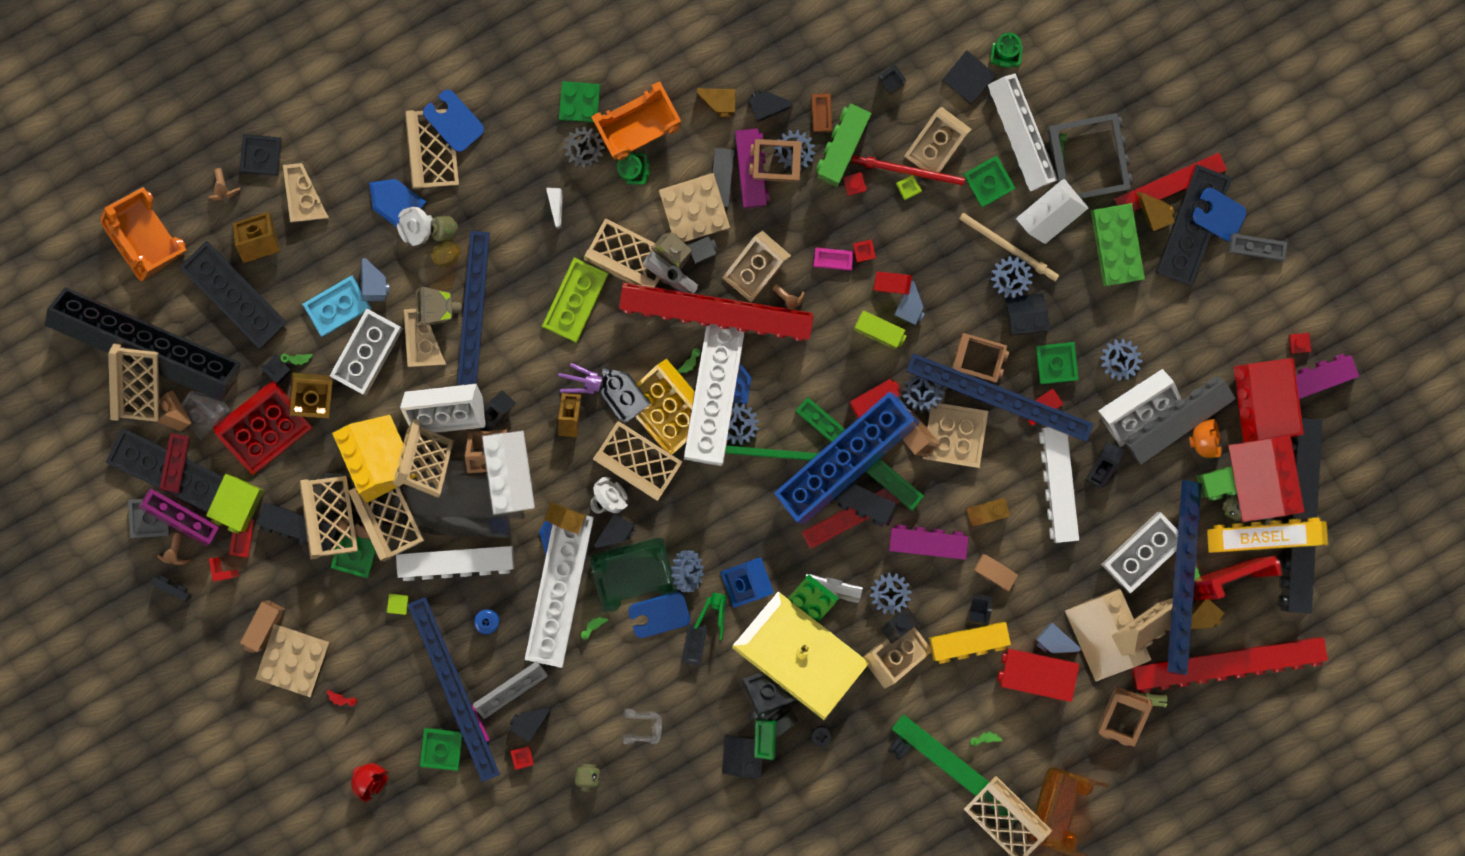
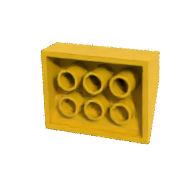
[635,359,695,455]
[332,415,416,503]

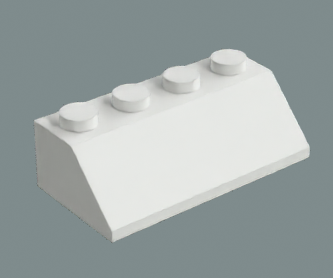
[1098,369,1181,447]
[400,384,485,433]
[482,431,535,514]

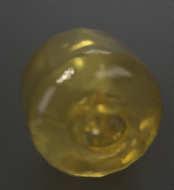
[431,240,461,268]

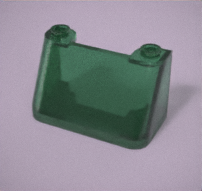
[590,538,678,612]

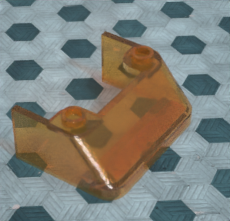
[1029,767,1110,856]

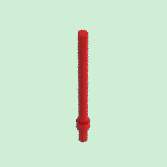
[851,155,965,186]

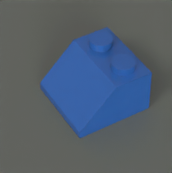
[720,557,774,608]

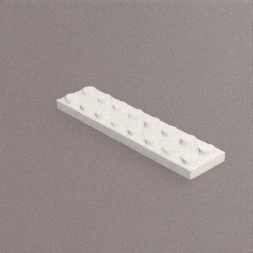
[684,324,744,466]
[525,515,594,668]

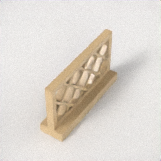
[405,109,459,190]
[584,218,660,288]
[108,344,159,422]
[393,419,453,497]
[593,421,682,501]
[300,476,358,559]
[348,487,424,562]
[964,776,1052,856]

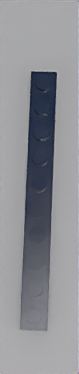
[457,231,490,386]
[906,353,1094,442]
[1167,480,1202,675]
[407,597,500,782]

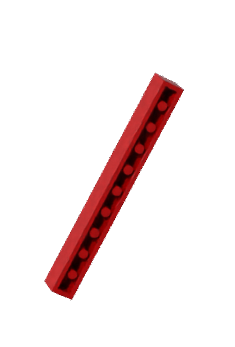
[619,282,814,341]
[1131,637,1328,693]

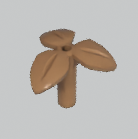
[208,168,241,201]
[772,284,805,310]
[157,533,191,565]

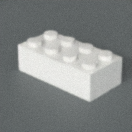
[330,309,403,395]
[1101,512,1178,593]

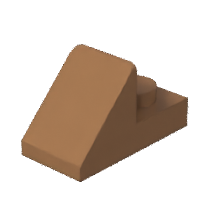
[157,390,192,431]

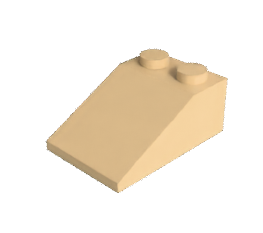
[904,107,972,173]
[722,231,791,302]
[863,627,932,689]

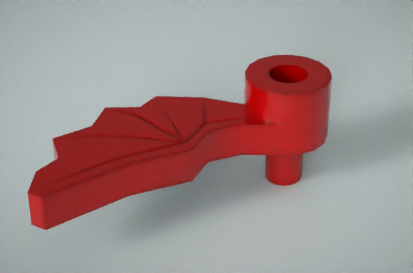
[327,690,357,706]

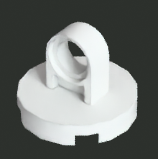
[397,207,433,246]
[590,477,628,513]

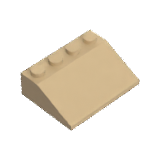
[1065,588,1151,681]

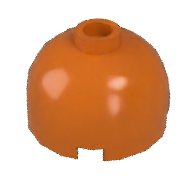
[1189,419,1222,458]

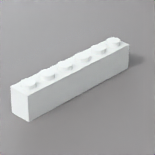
[988,74,1058,191]
[1039,427,1079,543]
[396,546,515,581]

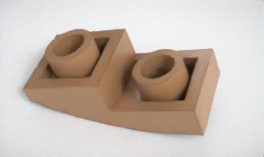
[333,517,370,539]
[974,554,1018,591]

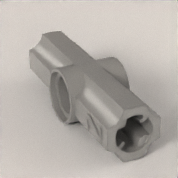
[643,251,698,294]
[805,574,863,603]

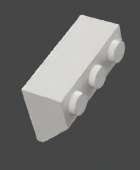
[1016,179,1088,244]

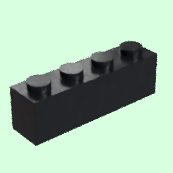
[830,483,899,527]
[257,503,339,551]

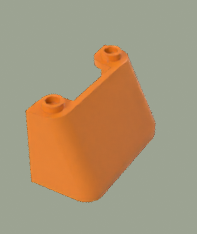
[591,81,682,161]
[100,187,186,281]

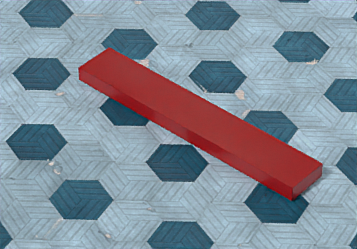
[1114,153,1227,212]
[801,488,900,549]

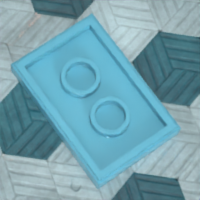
[302,275,372,337]

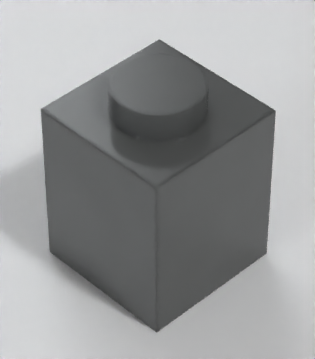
[688,236,718,265]

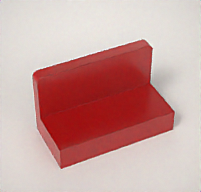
[209,557,239,581]

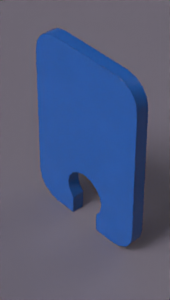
[423,90,484,152]
[1193,188,1246,241]
[628,592,690,638]

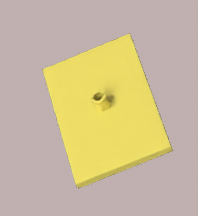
[732,592,869,720]

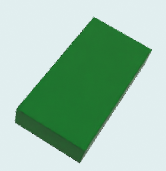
[754,719,776,760]

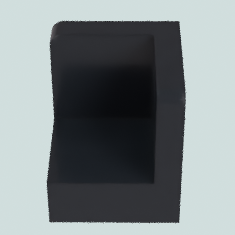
[879,65,906,95]
[260,355,293,384]
[969,594,992,626]

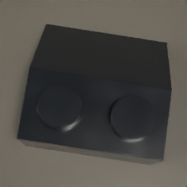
[1005,294,1050,336]
[722,735,762,779]

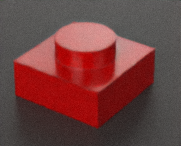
[843,172,867,197]
[853,239,876,263]
[1289,333,1311,354]
[510,746,534,770]

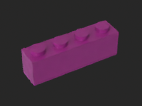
[735,128,770,209]
[1296,353,1359,399]
[138,489,219,546]
[888,525,968,560]

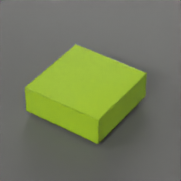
[896,175,922,201]
[387,593,409,615]

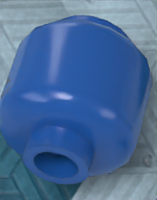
[474,609,500,635]

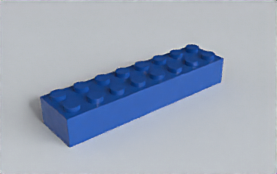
[774,392,920,524]

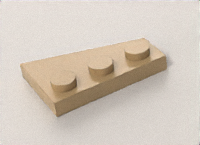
[283,163,329,223]
[404,309,446,367]

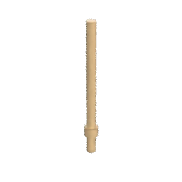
[959,213,1059,281]

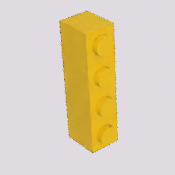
[929,622,1011,664]

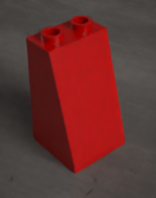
[997,648,1079,702]

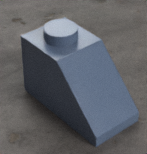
[360,258,389,301]
[894,281,925,326]
[1035,622,1081,653]

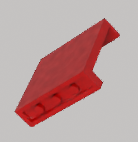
[1193,556,1282,600]

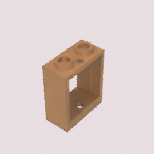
[749,139,801,182]
[952,333,1009,383]
[903,409,941,457]
[465,429,507,473]
[240,600,285,653]
[1098,686,1152,747]

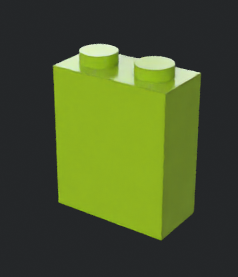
[853,310,906,350]
[206,474,265,534]

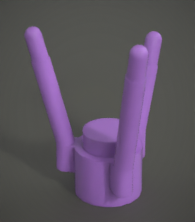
[558,363,602,394]

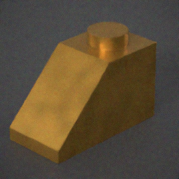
[697,88,735,118]
[1136,191,1175,231]
[558,393,581,437]
[966,498,1010,527]
[544,502,587,534]

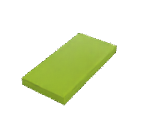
[542,257,609,343]

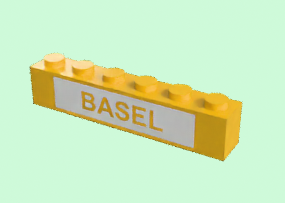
[1207,518,1328,553]

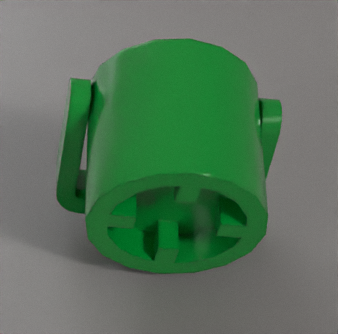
[990,32,1023,68]
[617,153,650,185]

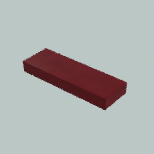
[159,433,191,493]

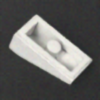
[546,188,563,229]

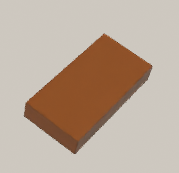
[811,93,832,133]

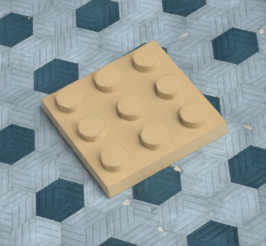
[659,173,730,243]
[922,403,988,468]
[255,624,330,697]

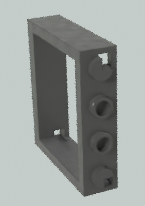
[1047,113,1133,199]

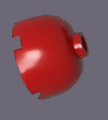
[351,763,389,802]

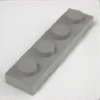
[473,661,548,719]

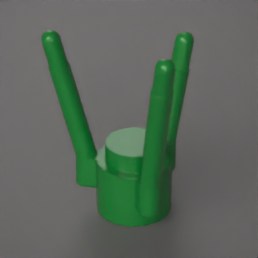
[694,593,727,641]

